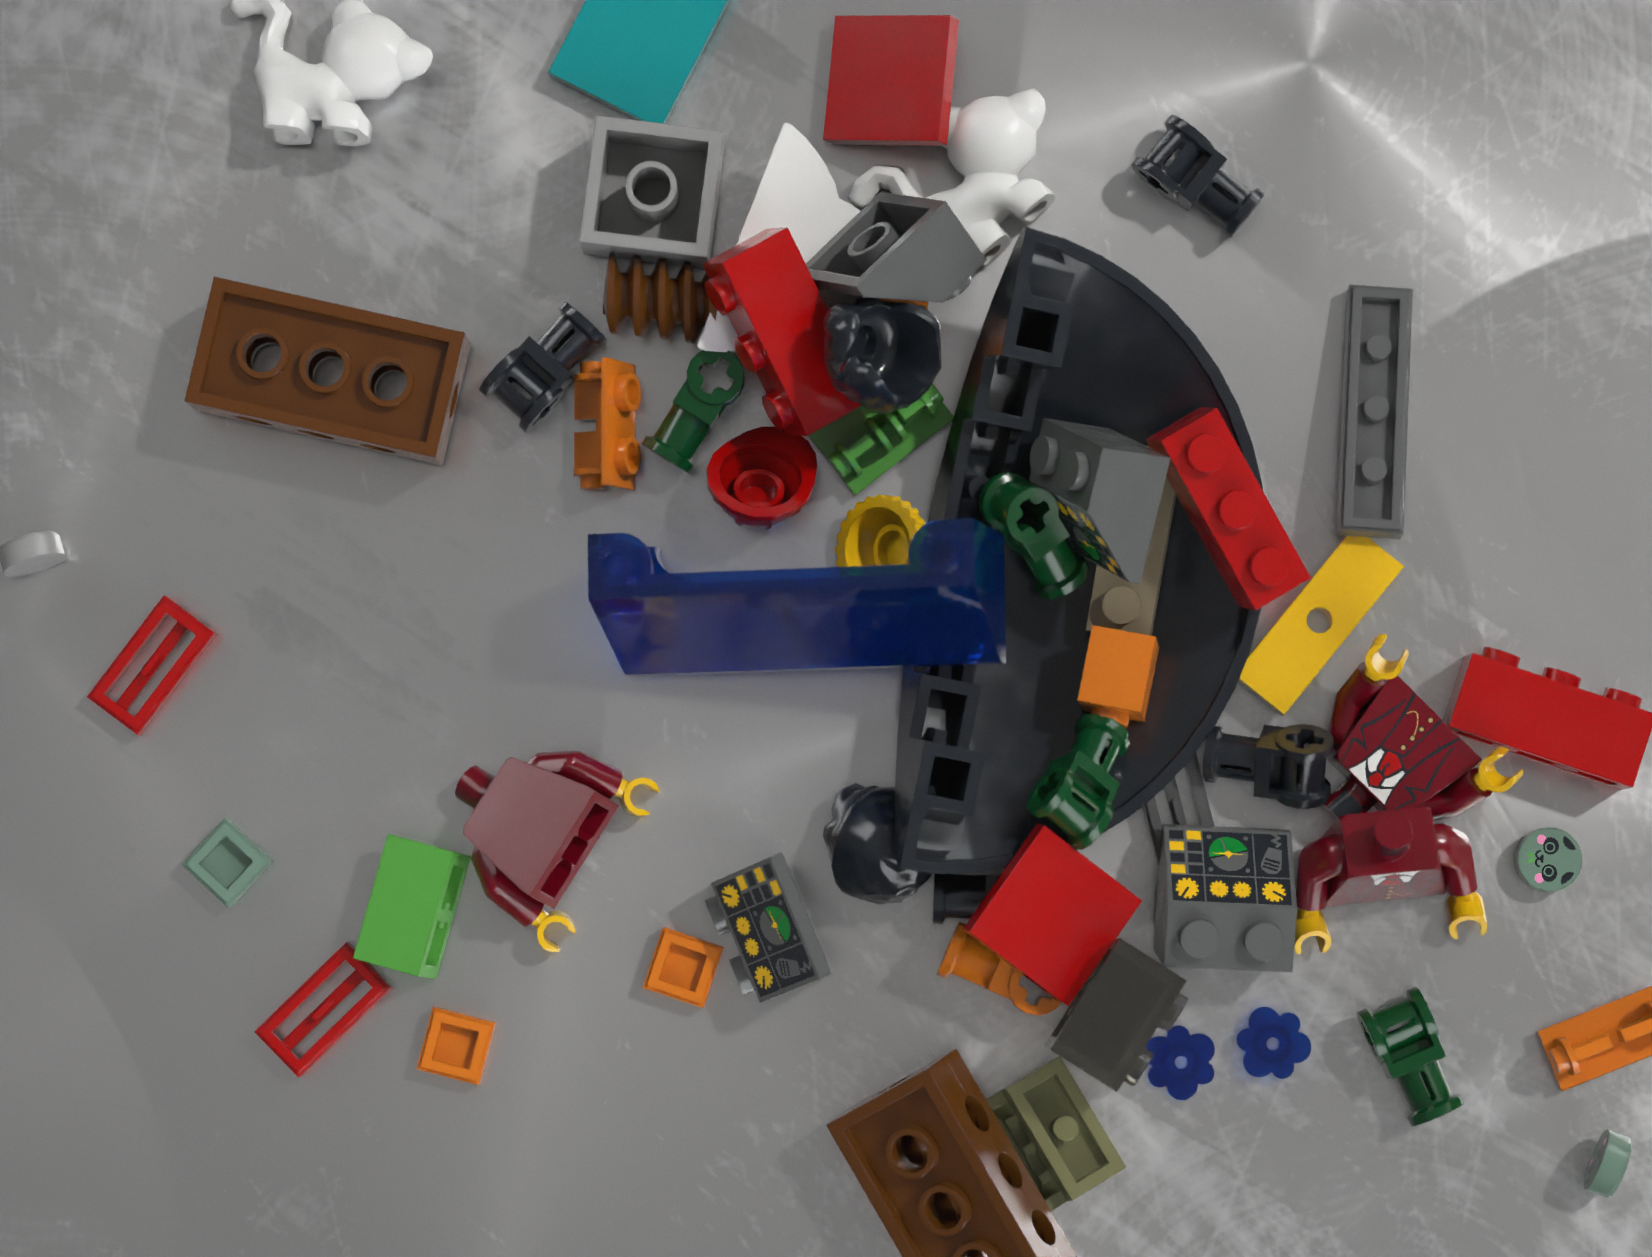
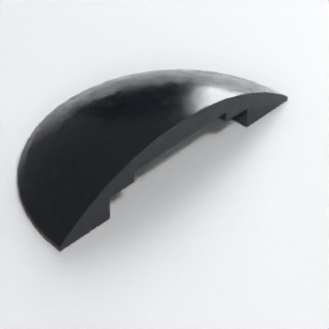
[895,227,1263,874]

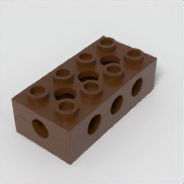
[184,277,471,466]
[826,1049,1077,1257]

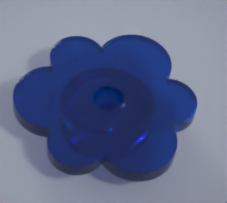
[1236,1007,1311,1079]
[1144,1025,1215,1100]

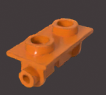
[574,357,641,491]
[1537,986,1652,1091]

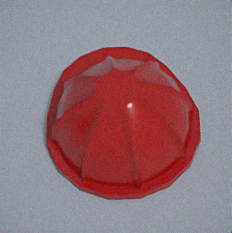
[706,426,817,530]

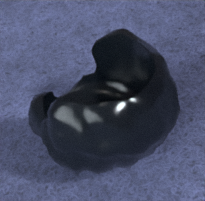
[823,297,942,414]
[823,783,932,905]

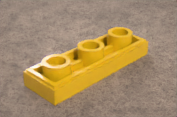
[1238,536,1404,716]

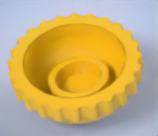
[835,494,930,603]

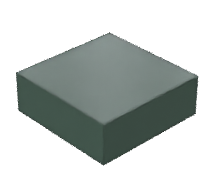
[181,818,274,908]

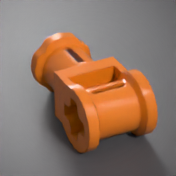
[936,922,1060,1016]

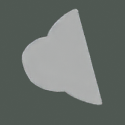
[698,123,863,352]

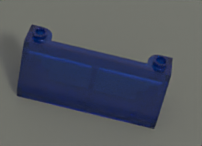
[588,518,1006,677]

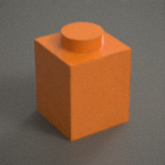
[1077,625,1159,728]

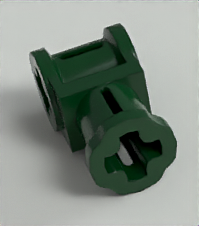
[641,350,745,474]
[979,472,1089,600]
[1026,713,1130,850]
[1357,987,1464,1126]

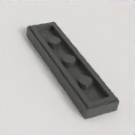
[1337,285,1413,539]

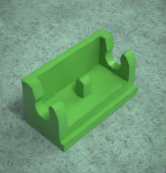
[353,834,471,979]

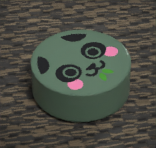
[1515,827,1582,892]
[1584,1129,1632,1198]

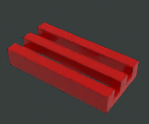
[87,595,218,736]
[254,942,393,1078]

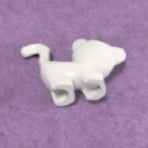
[230,0,433,146]
[847,88,1056,269]

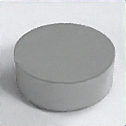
[0,531,66,577]

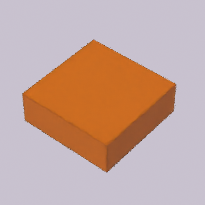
[642,927,724,1008]
[416,1006,496,1085]

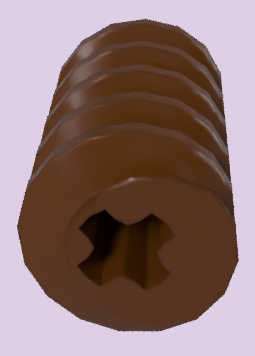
[603,252,717,344]

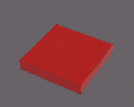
[823,15,959,146]
[963,824,1142,1007]

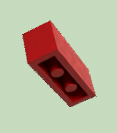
[702,227,862,436]
[1145,407,1311,611]
[1443,647,1652,790]

